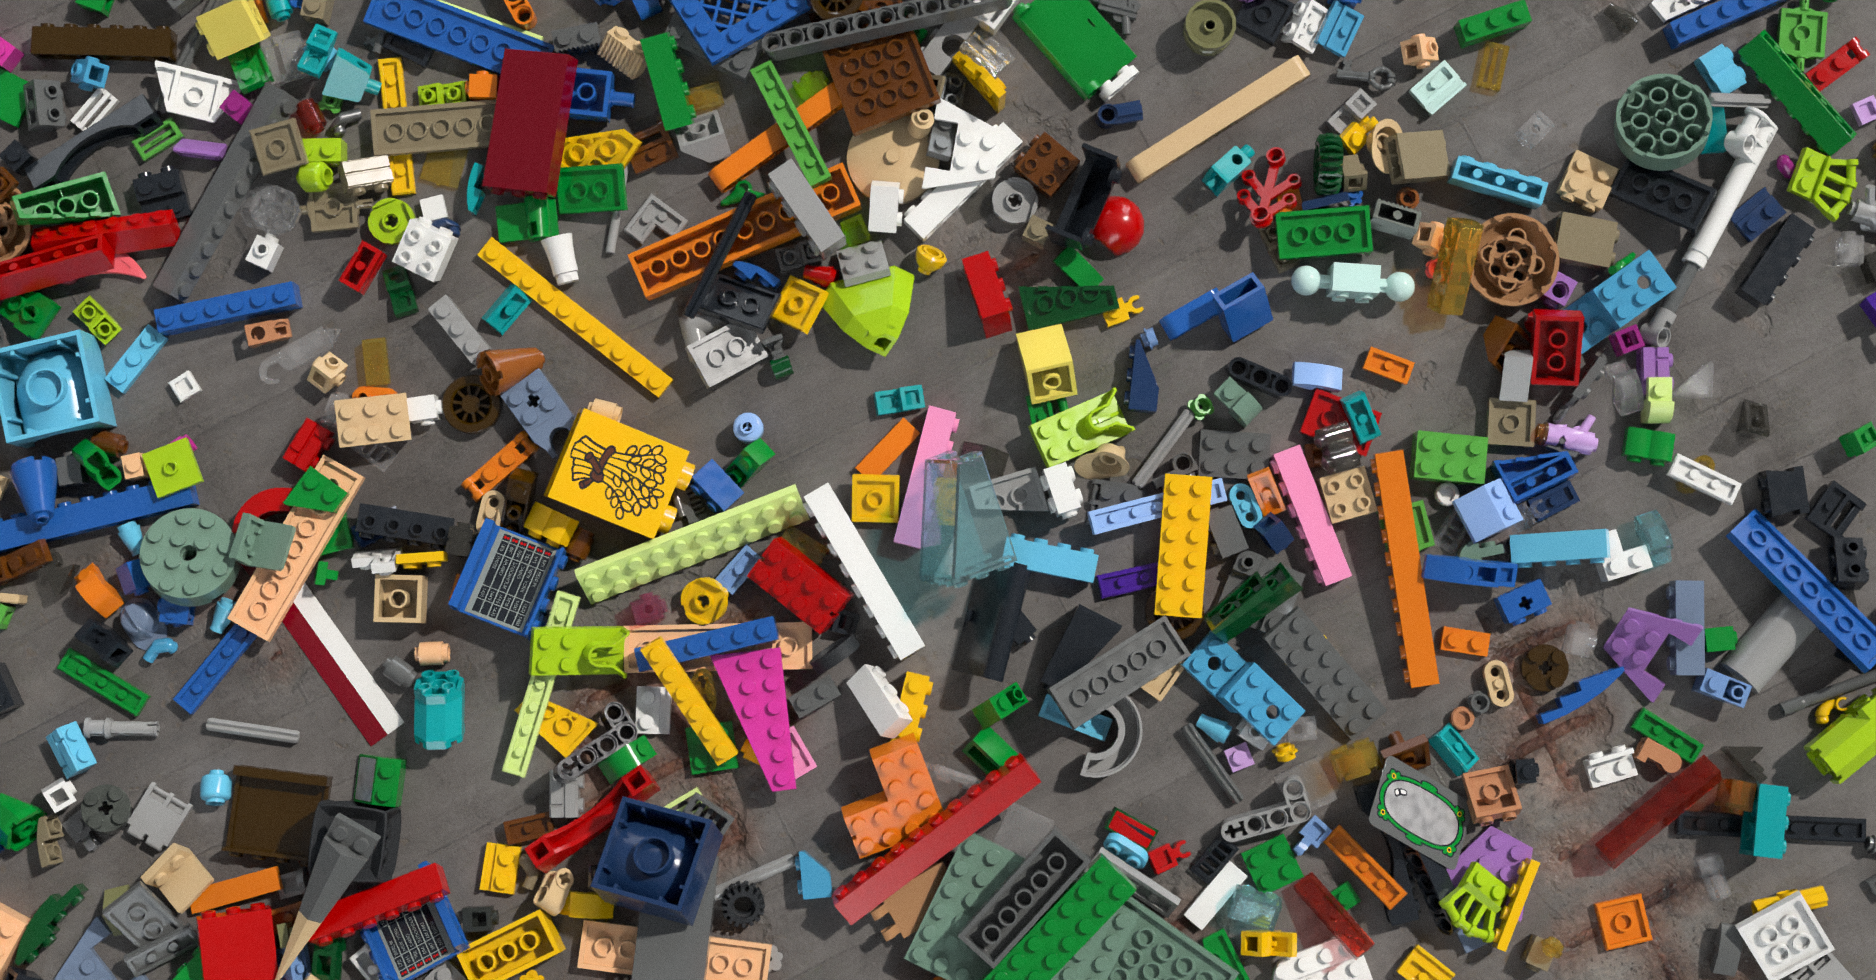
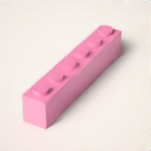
[893,406,960,550]
[1269,444,1352,587]

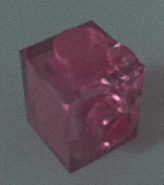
[630,592,668,625]

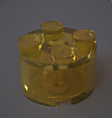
[1329,737,1383,783]

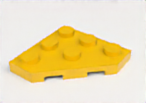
[952,51,1006,113]
[561,129,642,169]

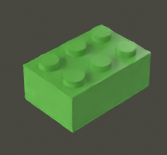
[1409,430,1488,486]

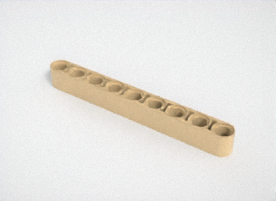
[1125,55,1311,184]

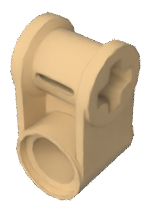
[533,868,574,916]

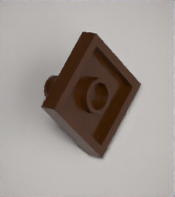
[1380,731,1431,770]

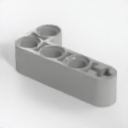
[1221,775,1311,842]

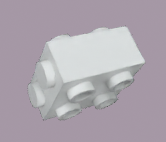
[392,217,458,282]
[1039,462,1084,520]

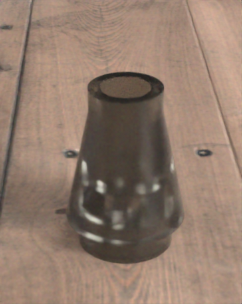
[1603,2,1639,35]

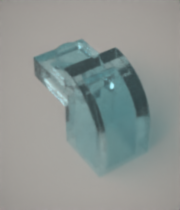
[1634,510,1674,569]

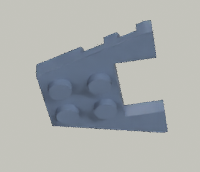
[54,916,149,980]

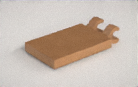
[870,860,947,942]

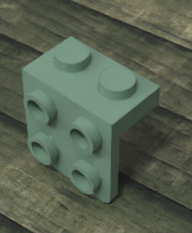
[229,513,296,571]

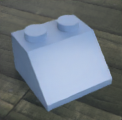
[1452,478,1523,544]

